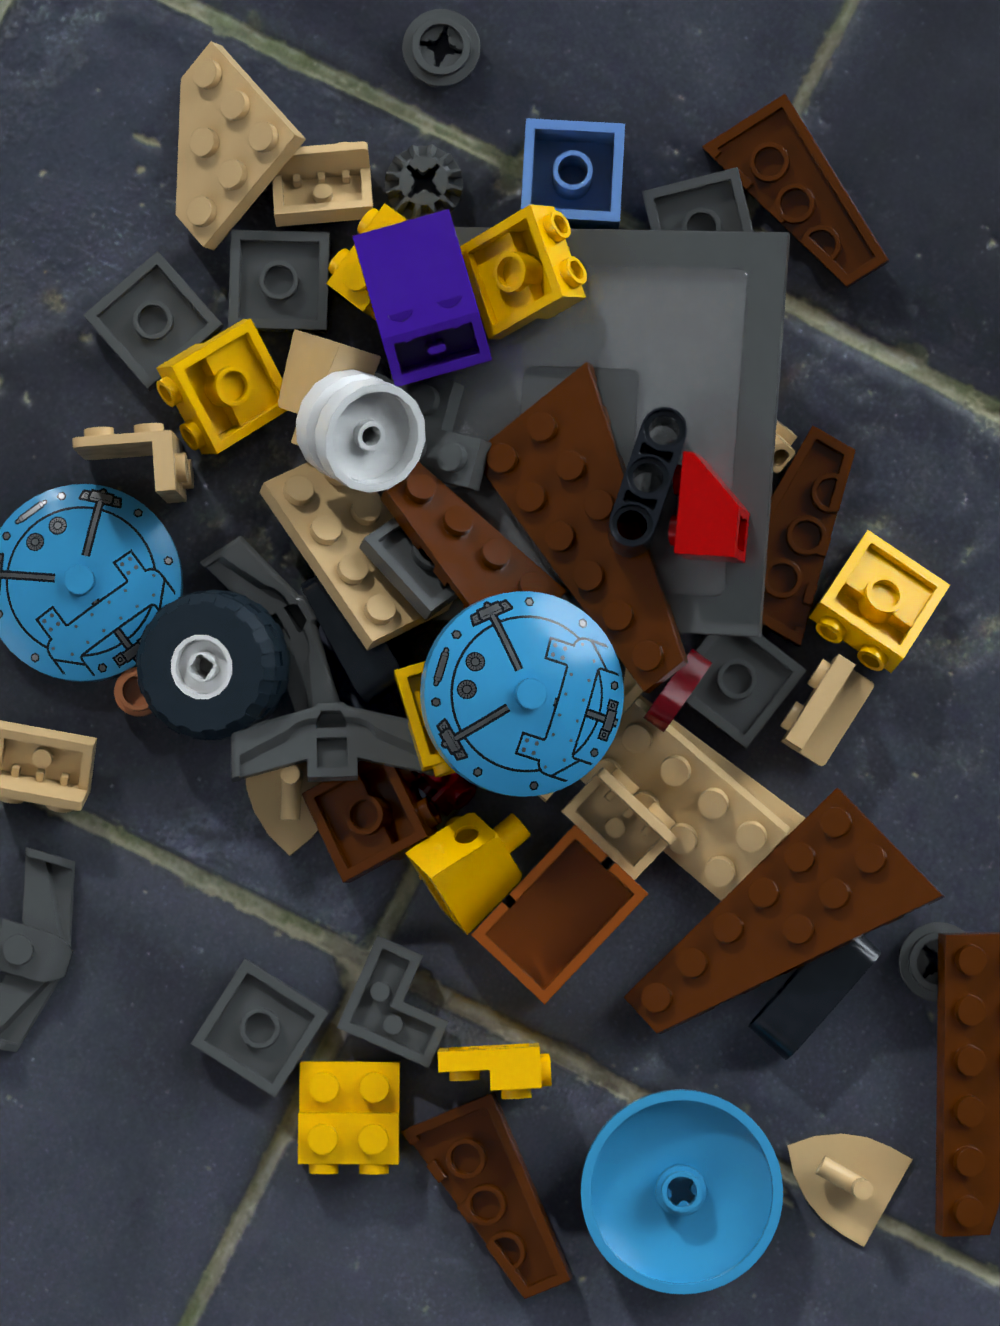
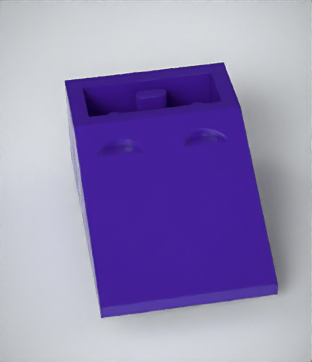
[352,209,492,387]

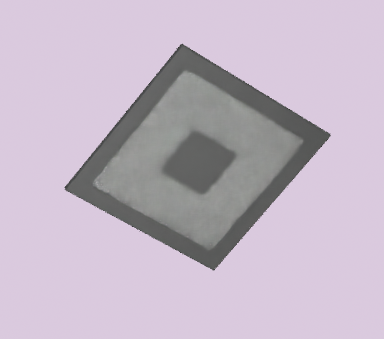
[382,227,790,637]

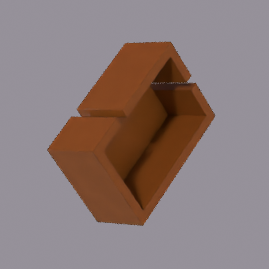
[471,825,649,1005]

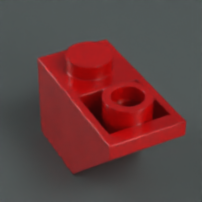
[668,451,750,563]

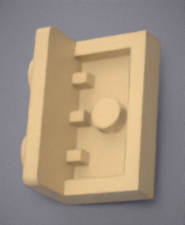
[272,141,373,227]
[780,654,874,766]
[0,720,97,813]
[561,767,677,880]

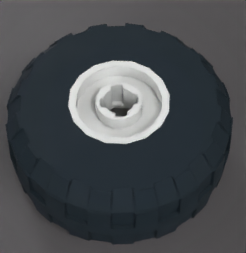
[136,590,290,740]

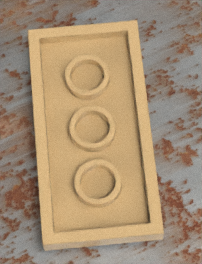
[259,462,452,651]
[580,697,790,901]

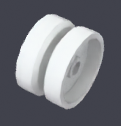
[296,369,426,493]

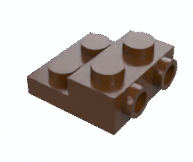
[302,761,442,883]

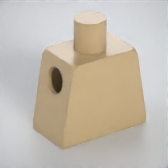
[278,329,381,446]

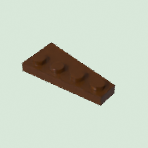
[702,94,889,288]
[762,426,856,647]
[380,462,566,610]
[400,1091,573,1299]

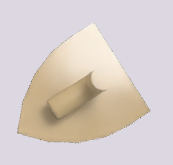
[246,762,321,856]
[787,1133,913,1247]

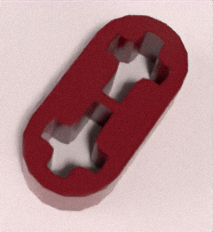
[643,649,712,732]

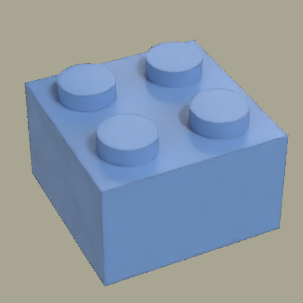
[521,118,625,230]

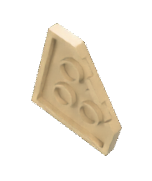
[176,41,306,250]

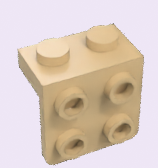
[72,423,194,503]

